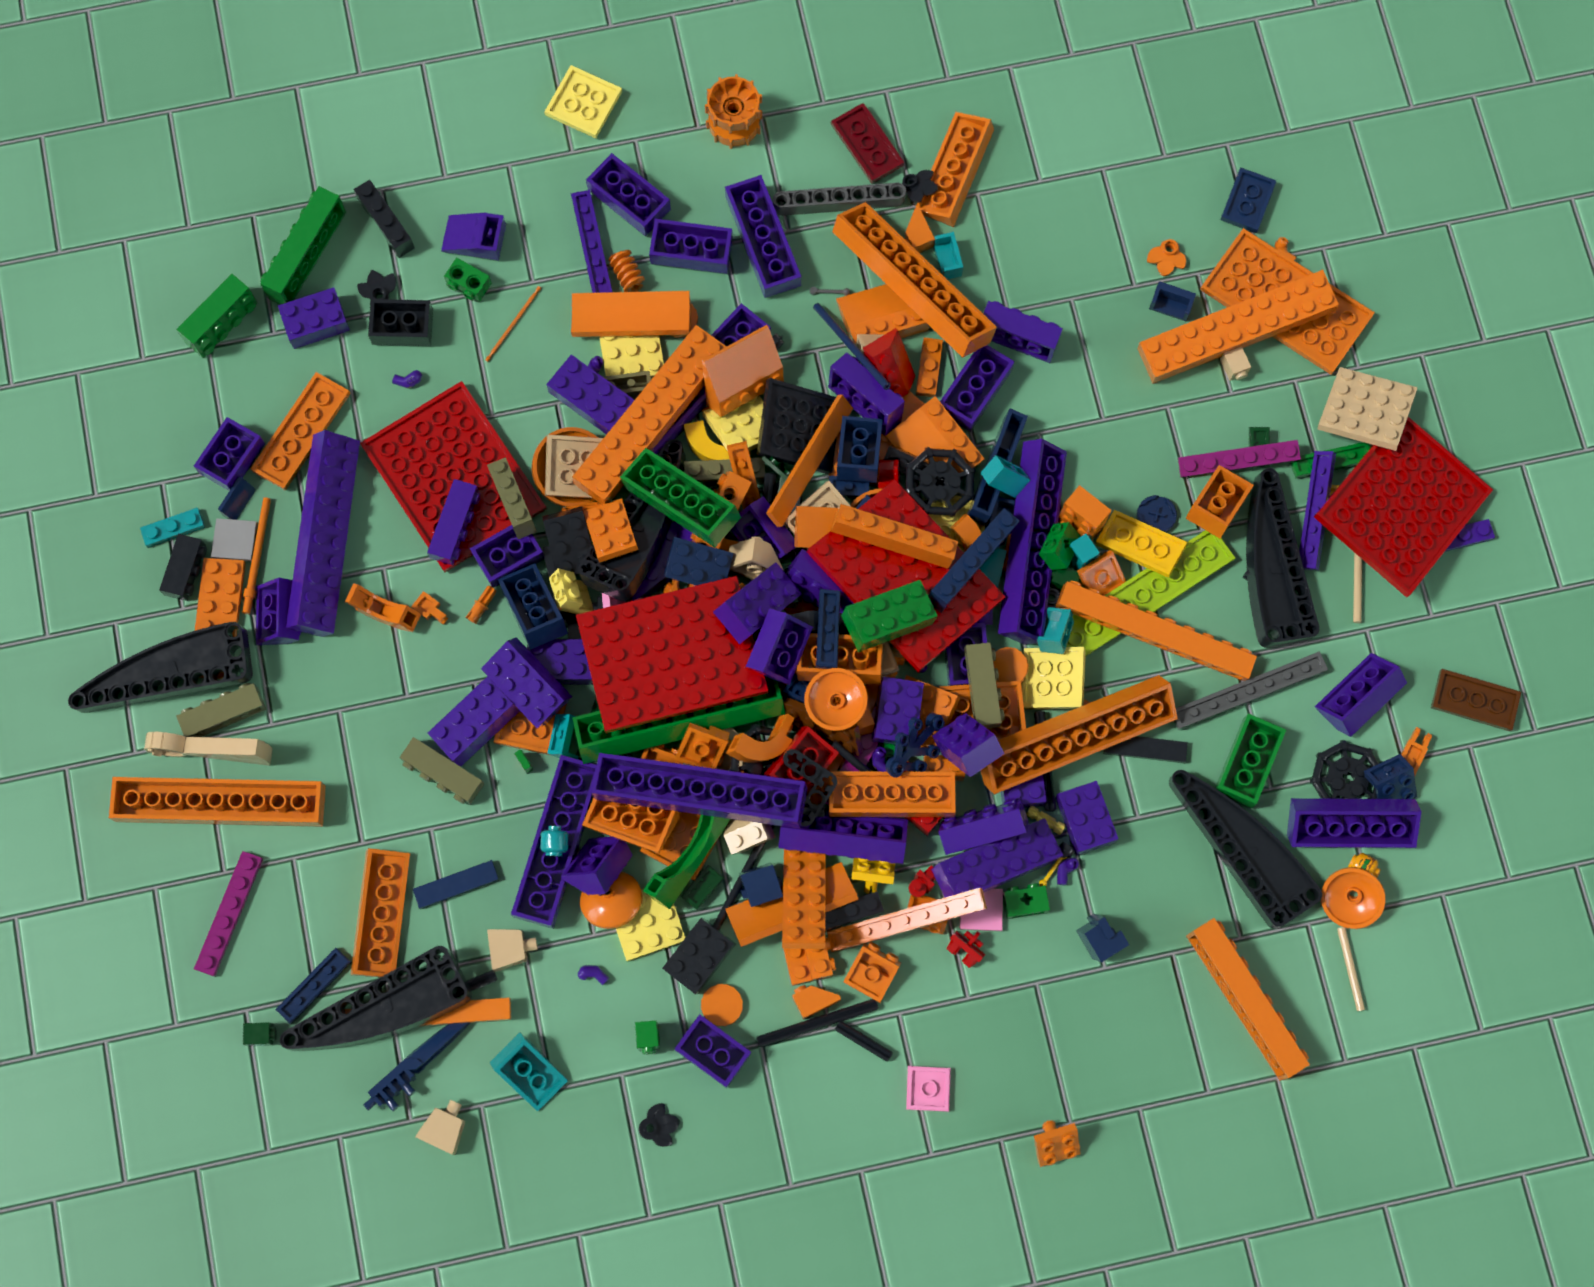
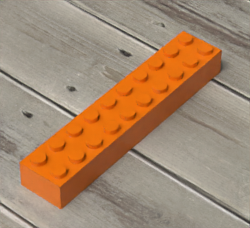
[832,202,997,358]
[1137,270,1339,384]
[572,325,727,505]
[981,675,1178,794]
[109,777,326,827]

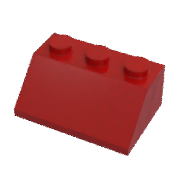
[862,328,915,397]

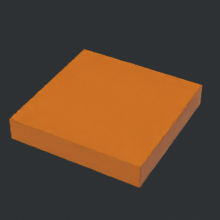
[1077,550,1126,596]

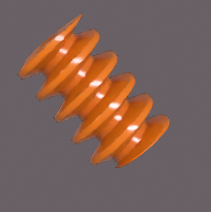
[608,250,645,292]

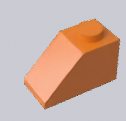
[905,206,935,253]
[792,985,841,1020]

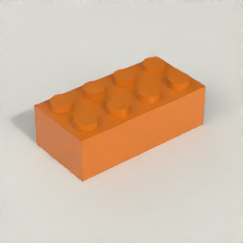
[797,633,883,684]

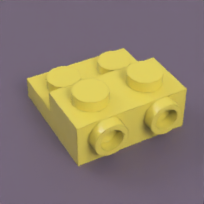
[549,568,594,615]

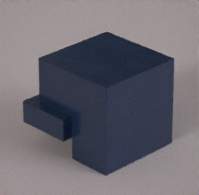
[739,863,783,907]
[1076,913,1129,963]

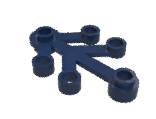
[885,713,945,778]

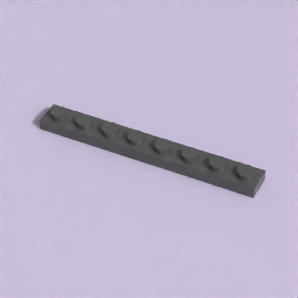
[1174,651,1328,730]

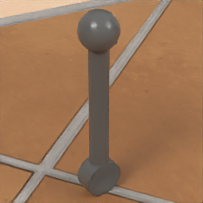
[810,287,850,296]

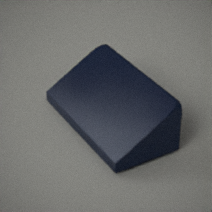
[218,476,256,520]

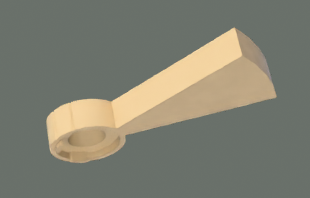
[144,732,273,766]

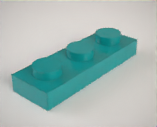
[140,507,205,548]

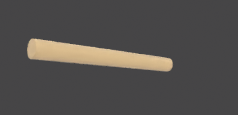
[1353,553,1362,623]
[1337,927,1365,1012]

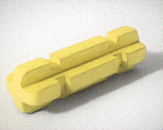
[1026,806,1065,835]

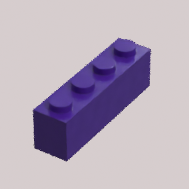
[427,479,481,565]

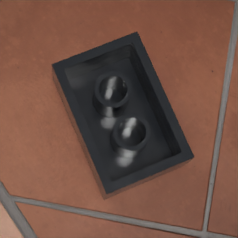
[368,299,433,346]
[542,506,592,574]
[662,918,736,995]

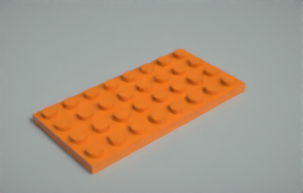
[1200,228,1375,375]

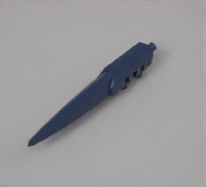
[363,1023,470,1111]

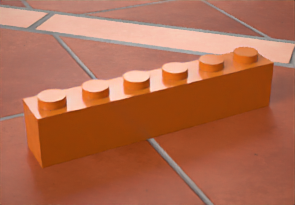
[831,504,958,569]

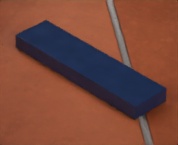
[816,589,841,669]
[413,860,499,909]
[275,948,352,1024]

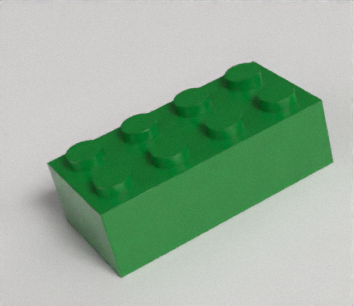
[176,274,257,358]
[841,580,938,652]
[1215,713,1286,808]

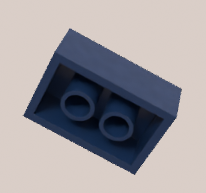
[837,416,882,483]

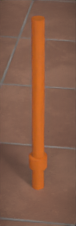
[242,497,271,615]

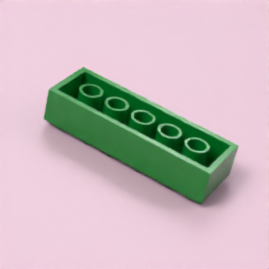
[260,186,346,305]
[620,448,741,548]

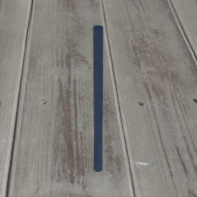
[813,303,891,390]

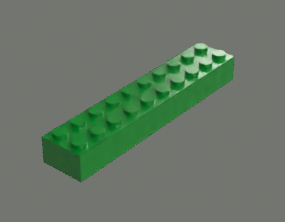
[572,675,785,764]

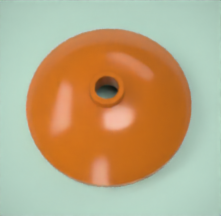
[804,668,868,731]
[1321,867,1385,929]
[580,871,642,929]

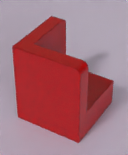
[878,460,900,489]

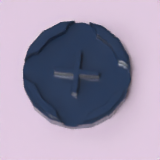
[1136,495,1177,533]

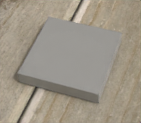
[211,518,258,562]

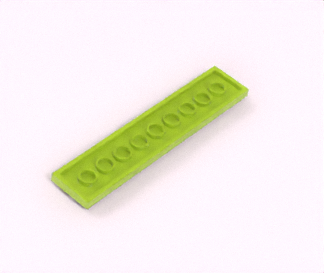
[1066,530,1235,657]

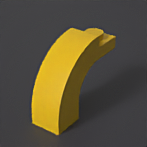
[684,420,751,461]

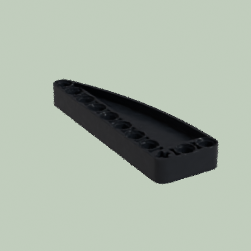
[578,439,686,601]
[1246,468,1320,648]
[68,622,253,713]
[1169,770,1322,929]
[279,946,472,1051]

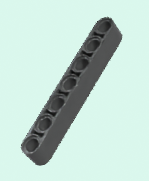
[773,183,906,216]

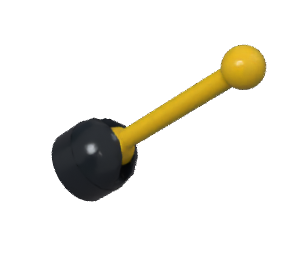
[1039,841,1076,886]

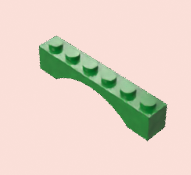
[643,815,730,910]

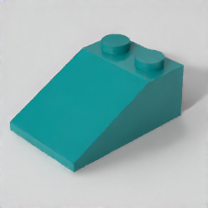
[489,1032,568,1112]

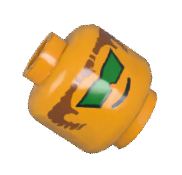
[1348,853,1381,877]

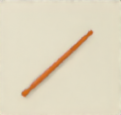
[485,286,541,362]

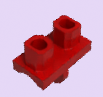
[908,865,936,898]
[946,930,986,968]

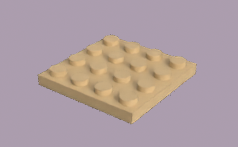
[1317,367,1418,451]

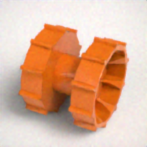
[705,74,762,149]

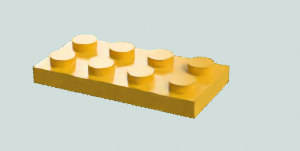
[1096,510,1187,578]

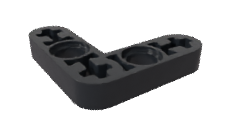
[783,749,837,826]

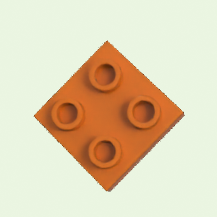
[1034,1120,1081,1167]

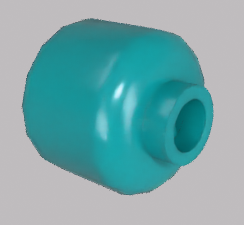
[540,826,568,856]

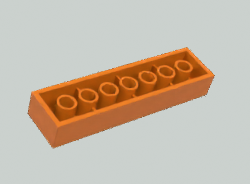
[1186,918,1310,1081]

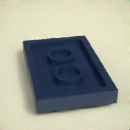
[1220,167,1277,233]
[663,537,734,586]

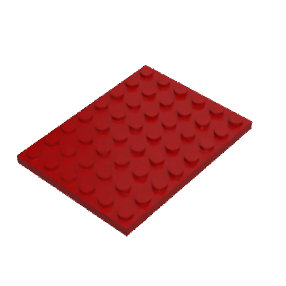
[360,381,547,573]
[1314,417,1493,598]
[807,480,1005,672]
[576,576,768,733]

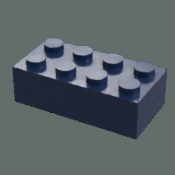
[498,563,568,650]

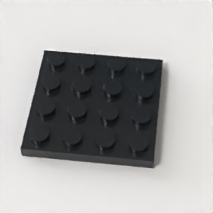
[757,378,837,474]

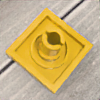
[851,858,895,894]

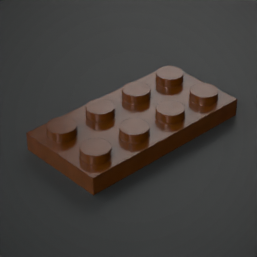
[1431,669,1521,732]
[783,697,863,756]

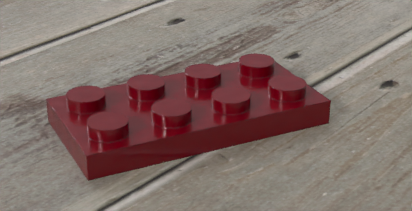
[831,103,904,184]

